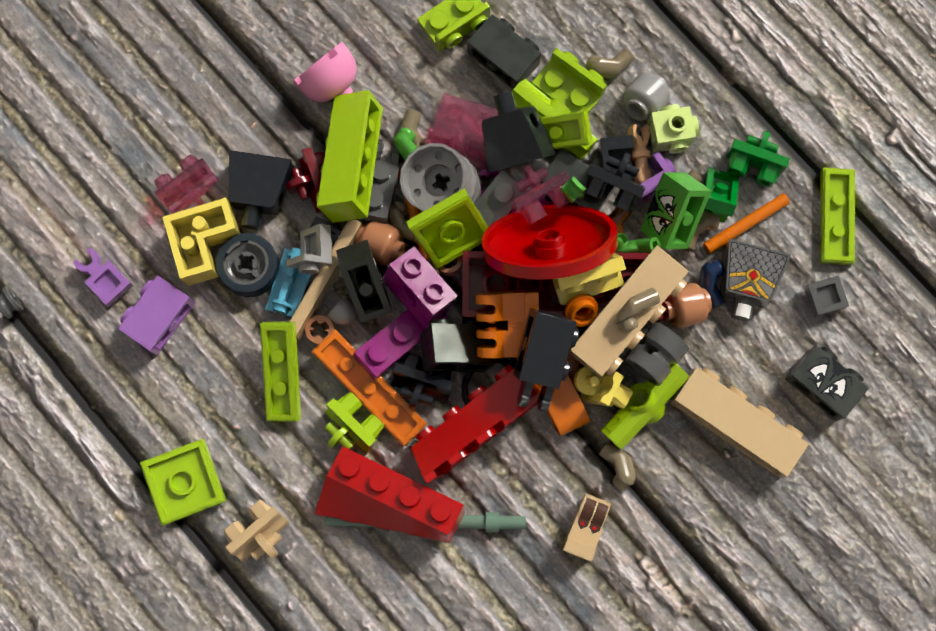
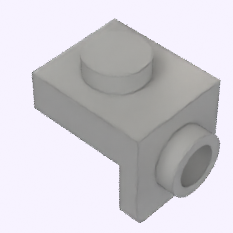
[286,224,332,274]

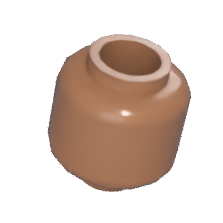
[355,221,406,267]
[663,283,712,329]

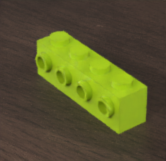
[316,90,383,223]

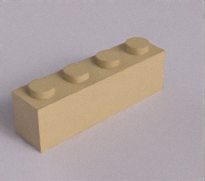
[569,245,689,378]
[670,367,809,478]

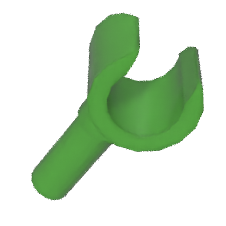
[559,176,586,203]

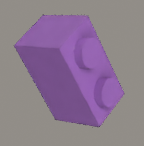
[118,275,196,356]

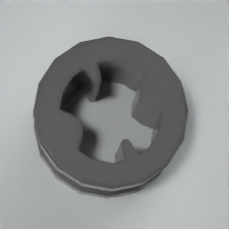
[0,286,24,319]

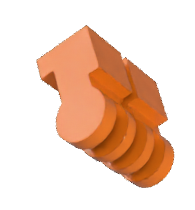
[475,289,539,358]

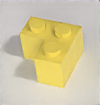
[163,198,241,286]

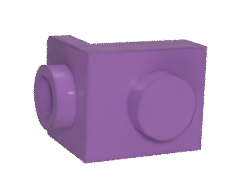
[636,152,676,206]

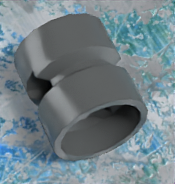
[625,322,689,386]

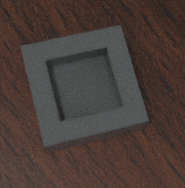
[805,275,849,317]

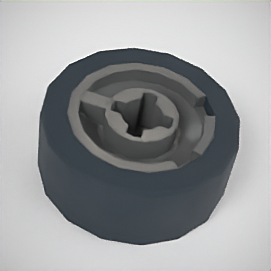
[215,233,280,297]

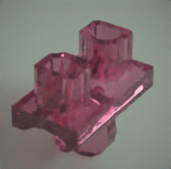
[154,154,219,214]
[511,166,570,225]

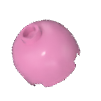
[293,42,357,103]

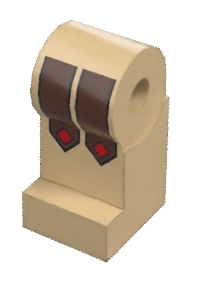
[561,493,611,562]

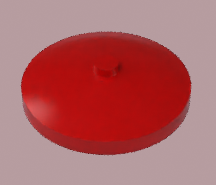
[482,205,618,280]

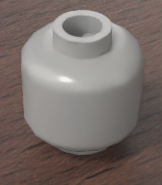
[623,73,671,121]

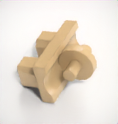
[224,500,290,563]

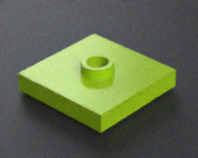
[406,188,488,269]
[140,439,227,526]

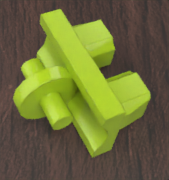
[325,392,384,454]

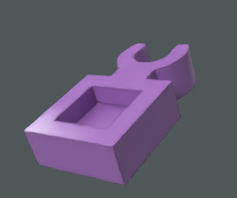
[74,248,133,307]

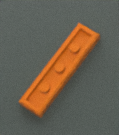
[312,329,427,447]

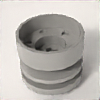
[400,143,482,211]

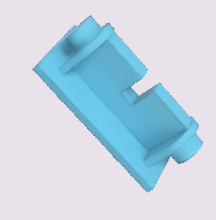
[265,247,311,317]

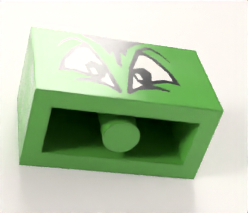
[640,172,712,250]

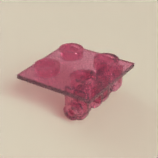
[427,93,498,169]

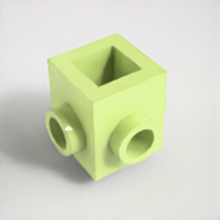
[647,104,699,154]

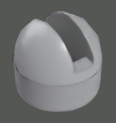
[327,297,356,326]

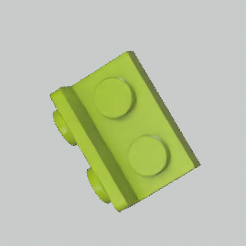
[417,0,491,52]
[532,48,607,115]

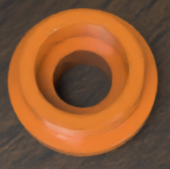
[564,294,598,327]

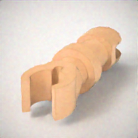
[627,124,652,184]

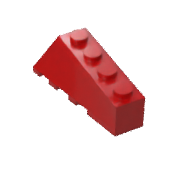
[411,365,541,483]
[314,446,465,544]

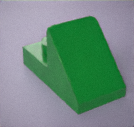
[703,167,739,222]

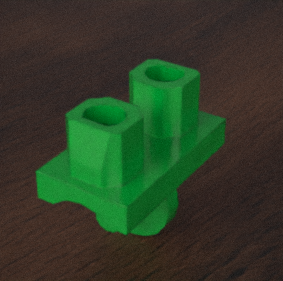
[726,130,790,188]

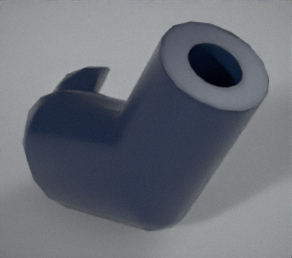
[698,260,725,310]

